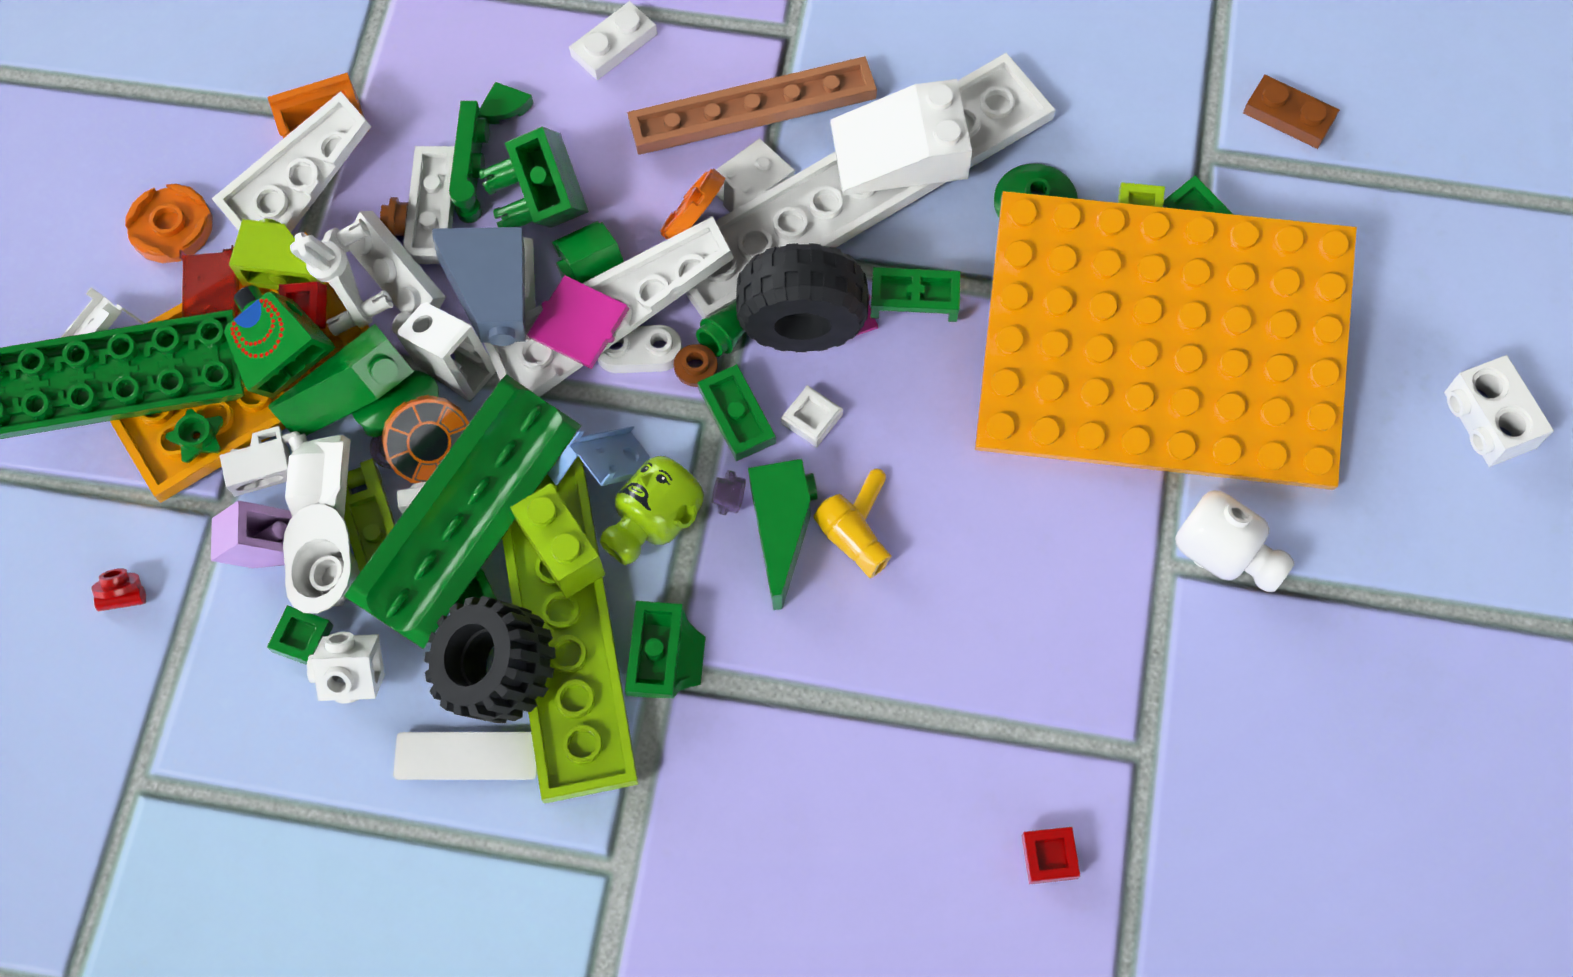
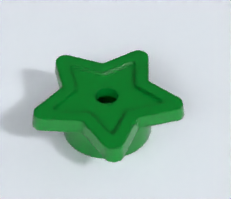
[165,409,224,463]

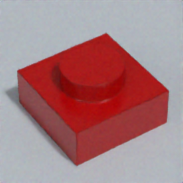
[279,282,327,329]
[1021,827,1080,885]

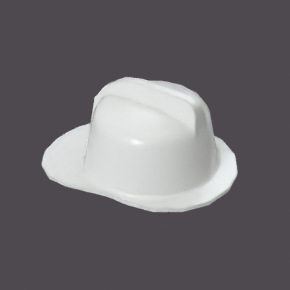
[283,504,360,614]

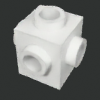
[307,632,385,703]

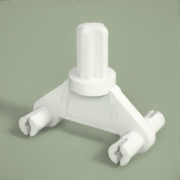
[290,219,393,336]

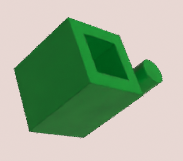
[552,221,624,283]

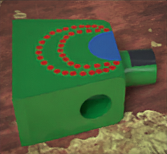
[224,285,336,399]

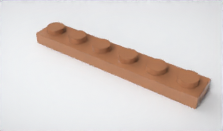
[627,56,877,155]

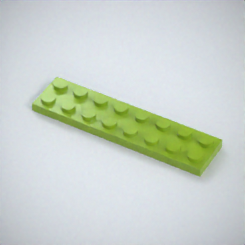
[502,456,639,804]

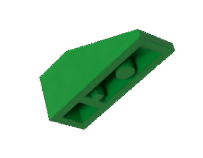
[268,324,414,436]
[748,459,818,610]

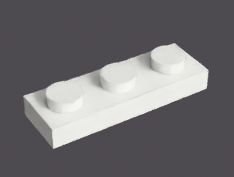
[403,146,455,264]
[349,211,446,314]

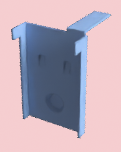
[548,426,650,486]

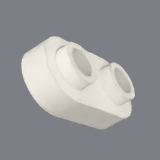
[597,325,682,373]

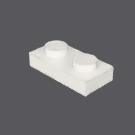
[569,1,657,80]

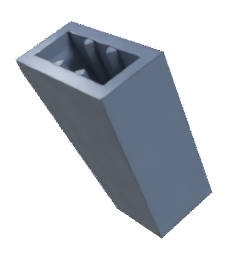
[432,227,526,346]

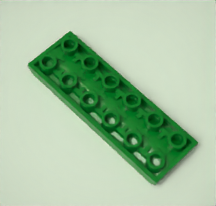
[0,309,245,439]
[344,374,582,650]

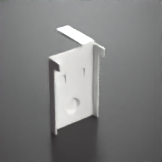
[716,138,795,212]
[61,287,145,337]

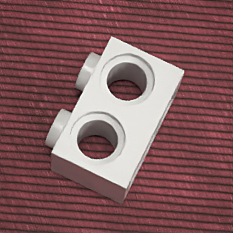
[1444,355,1554,467]

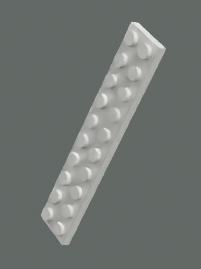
[685,53,1055,319]

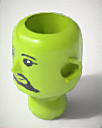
[600,456,704,565]

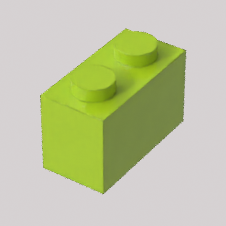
[510,483,606,599]

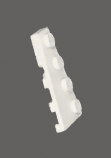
[212,91,371,232]

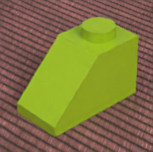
[229,218,328,290]

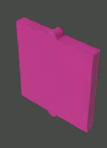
[527,275,629,369]

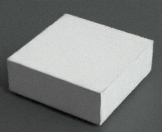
[781,385,843,448]

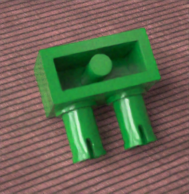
[479,126,589,228]

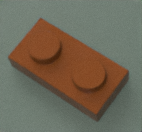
[1243,74,1340,149]

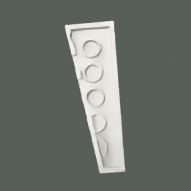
[484,216,734,397]

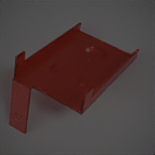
[179,245,239,318]

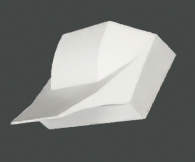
[285,435,351,519]

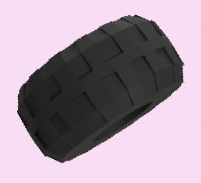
[736,243,869,352]

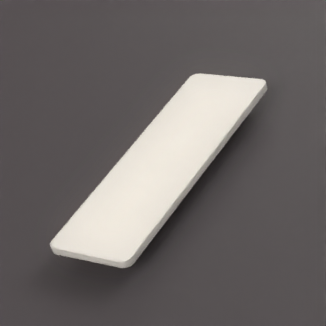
[393,732,537,780]

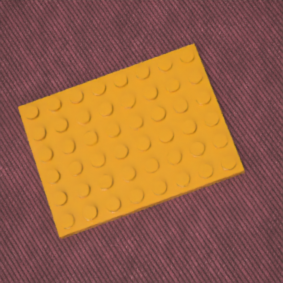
[975,191,1357,490]

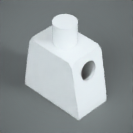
[392,303,496,402]

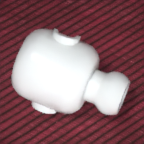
[1175,490,1294,592]

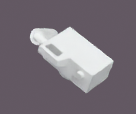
[219,426,307,497]

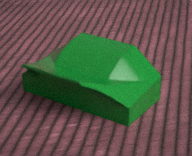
[625,601,706,698]

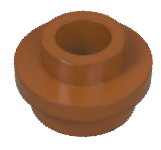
[380,197,408,239]
[674,344,718,387]

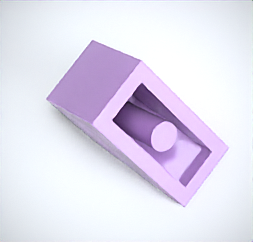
[211,500,292,568]

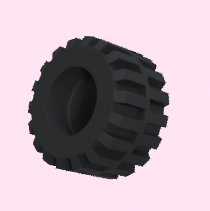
[424,596,556,723]

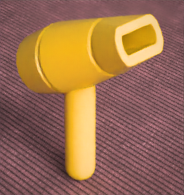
[813,468,891,579]

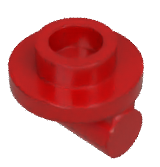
[91,568,146,612]

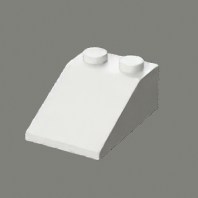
[830,79,972,195]

